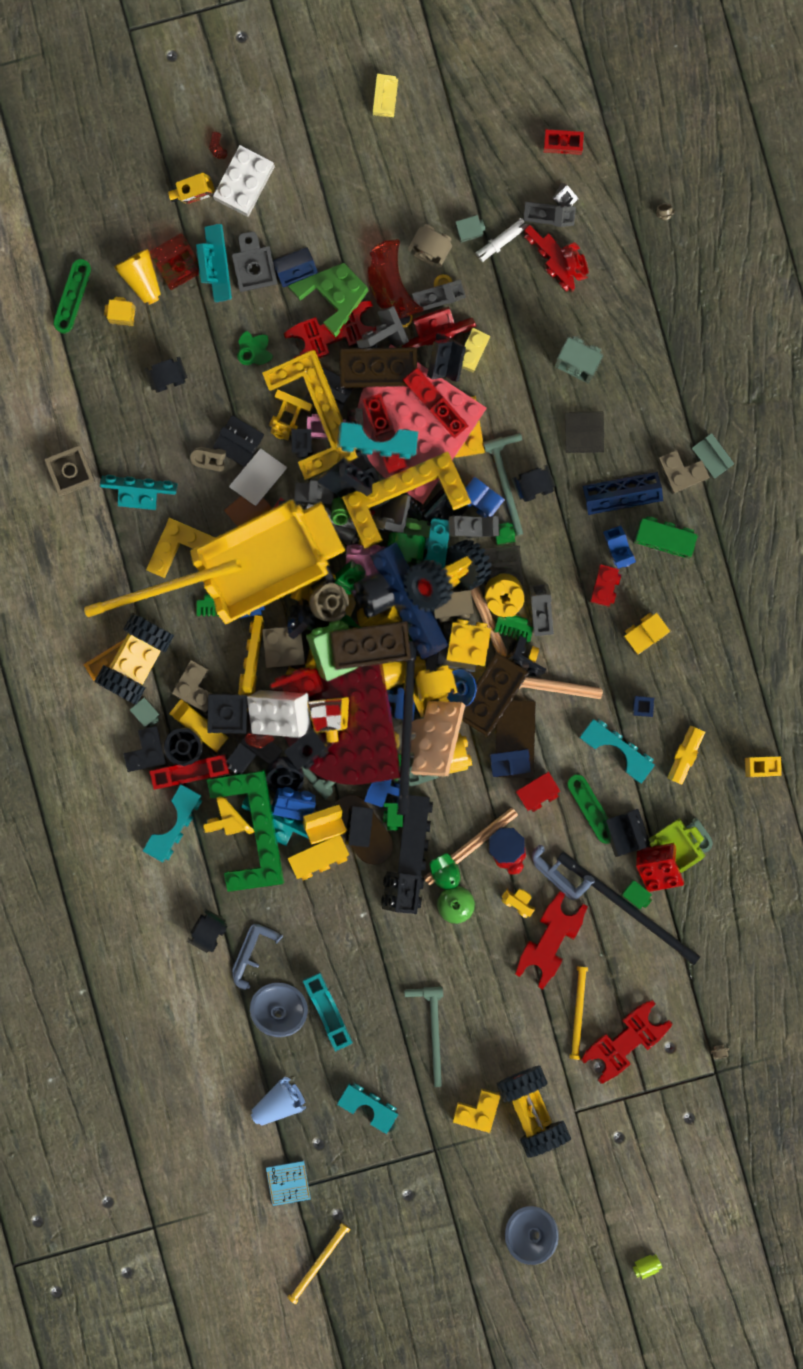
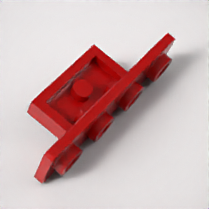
[401,306,476,349]

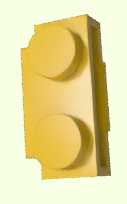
[501,888,535,918]

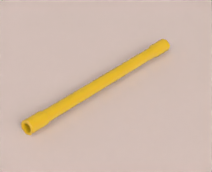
[84,559,242,617]

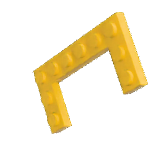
[262,350,358,480]
[342,452,471,548]
[146,518,251,615]

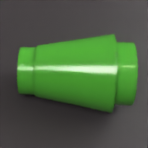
[330,498,349,525]

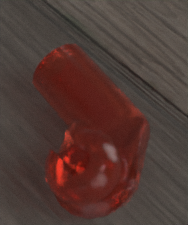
[209,132,228,159]
[245,733,275,748]

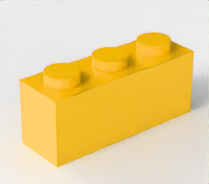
[288,835,350,881]

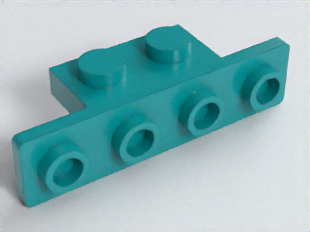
[196,224,232,303]
[100,475,178,510]
[424,518,449,569]
[241,795,309,846]

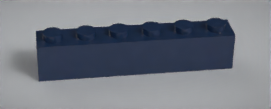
[370,542,448,659]

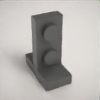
[524,202,576,227]
[412,279,466,312]
[356,307,409,348]
[295,480,334,505]
[449,516,499,538]
[529,584,554,636]

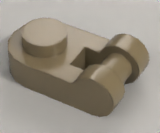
[190,447,226,471]

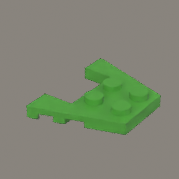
[288,263,369,337]

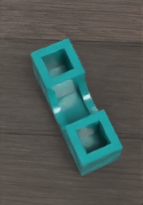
[337,1082,399,1134]

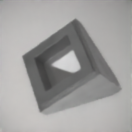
[553,183,578,206]

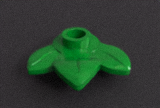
[237,331,273,365]

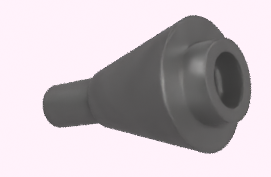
[332,523,360,546]

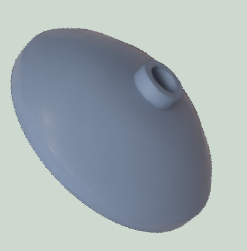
[250,983,308,1037]
[505,1206,558,1265]

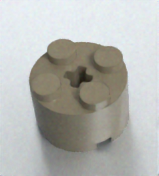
[408,224,452,267]

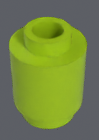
[632,1254,662,1280]

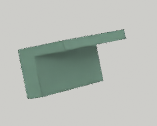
[692,433,734,479]

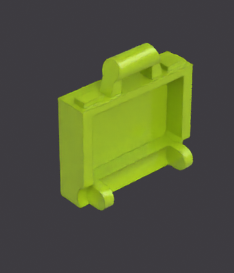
[648,818,706,873]

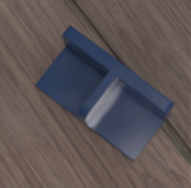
[490,749,531,777]

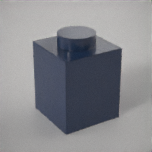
[632,696,654,717]

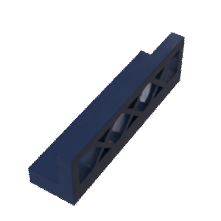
[583,472,663,515]

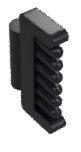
[401,493,426,521]

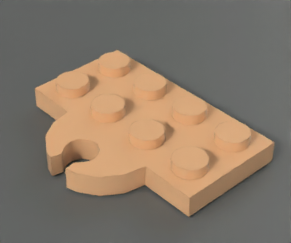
[411,701,465,776]

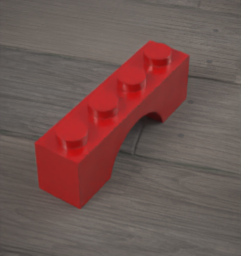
[150,754,230,790]

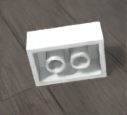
[213,145,275,217]
[247,690,312,737]

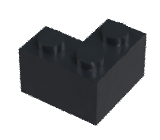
[124,726,167,772]

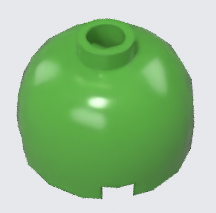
[437,886,475,924]

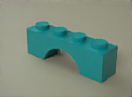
[337,422,418,459]
[579,719,655,784]
[143,784,203,863]
[303,972,353,1051]

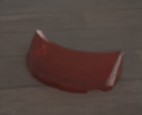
[368,239,424,319]

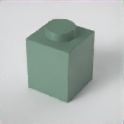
[455,215,485,243]
[130,697,161,727]

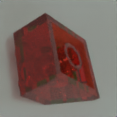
[149,233,199,290]

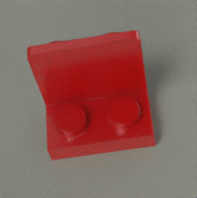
[270,667,325,697]
[636,843,684,892]

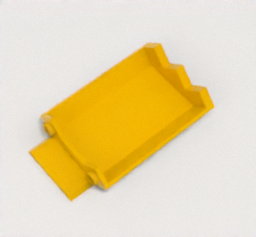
[190,500,345,625]

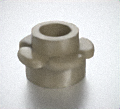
[656,203,675,220]
[711,1045,729,1059]

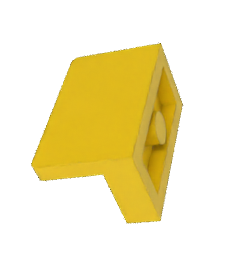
[303,805,347,844]

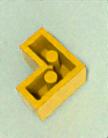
[624,612,671,655]
[453,1088,500,1133]

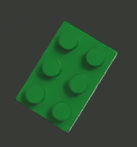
[633,516,698,559]

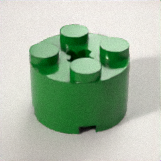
[387,532,426,564]

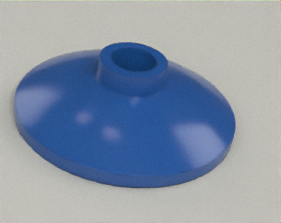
[447,669,476,707]

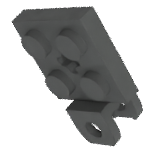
[232,232,278,292]

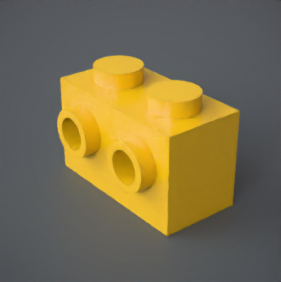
[104,297,135,326]

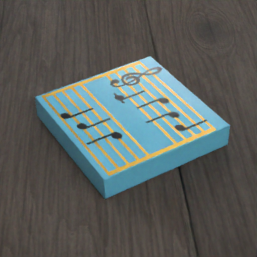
[266,1161,311,1206]

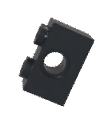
[284,728,333,770]
[226,743,257,774]

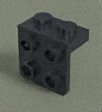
[287,598,330,639]

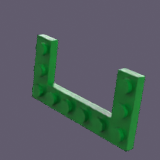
[207,770,284,892]

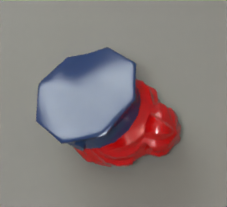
[489,827,526,875]

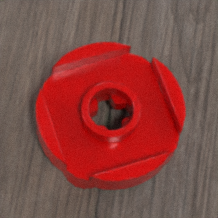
[561,242,589,281]

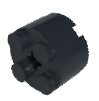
[144,356,188,393]
[512,465,555,502]
[353,572,395,618]
[187,908,228,953]

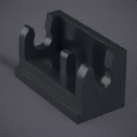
[345,806,373,847]

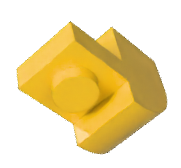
[745,756,782,777]

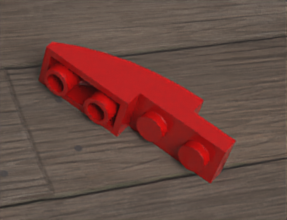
[524,225,575,293]
[403,367,469,439]
[363,393,407,473]

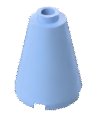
[251,1077,306,1125]

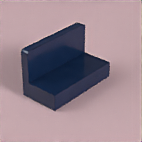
[273,247,318,288]

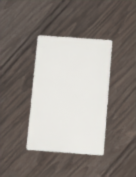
[229,449,287,506]

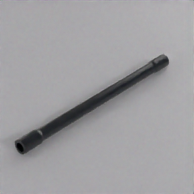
[397,641,417,815]
[557,851,701,965]

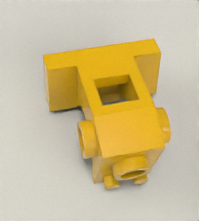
[269,390,313,441]

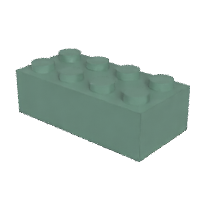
[555,336,603,384]

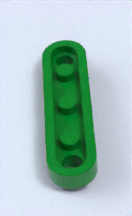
[54,259,91,334]
[568,775,610,844]

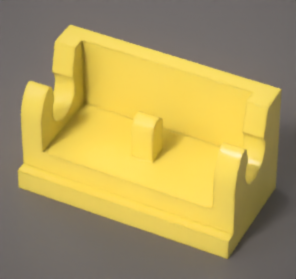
[373,74,398,118]

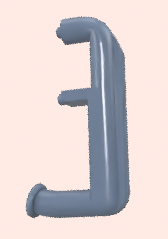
[532,845,595,900]
[233,924,284,990]

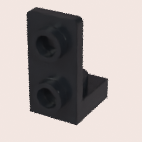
[292,429,313,458]
[506,636,546,678]

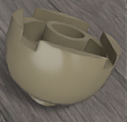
[309,583,349,622]

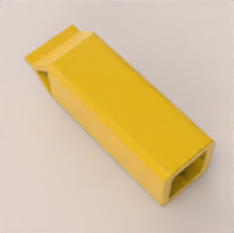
[169,699,229,752]

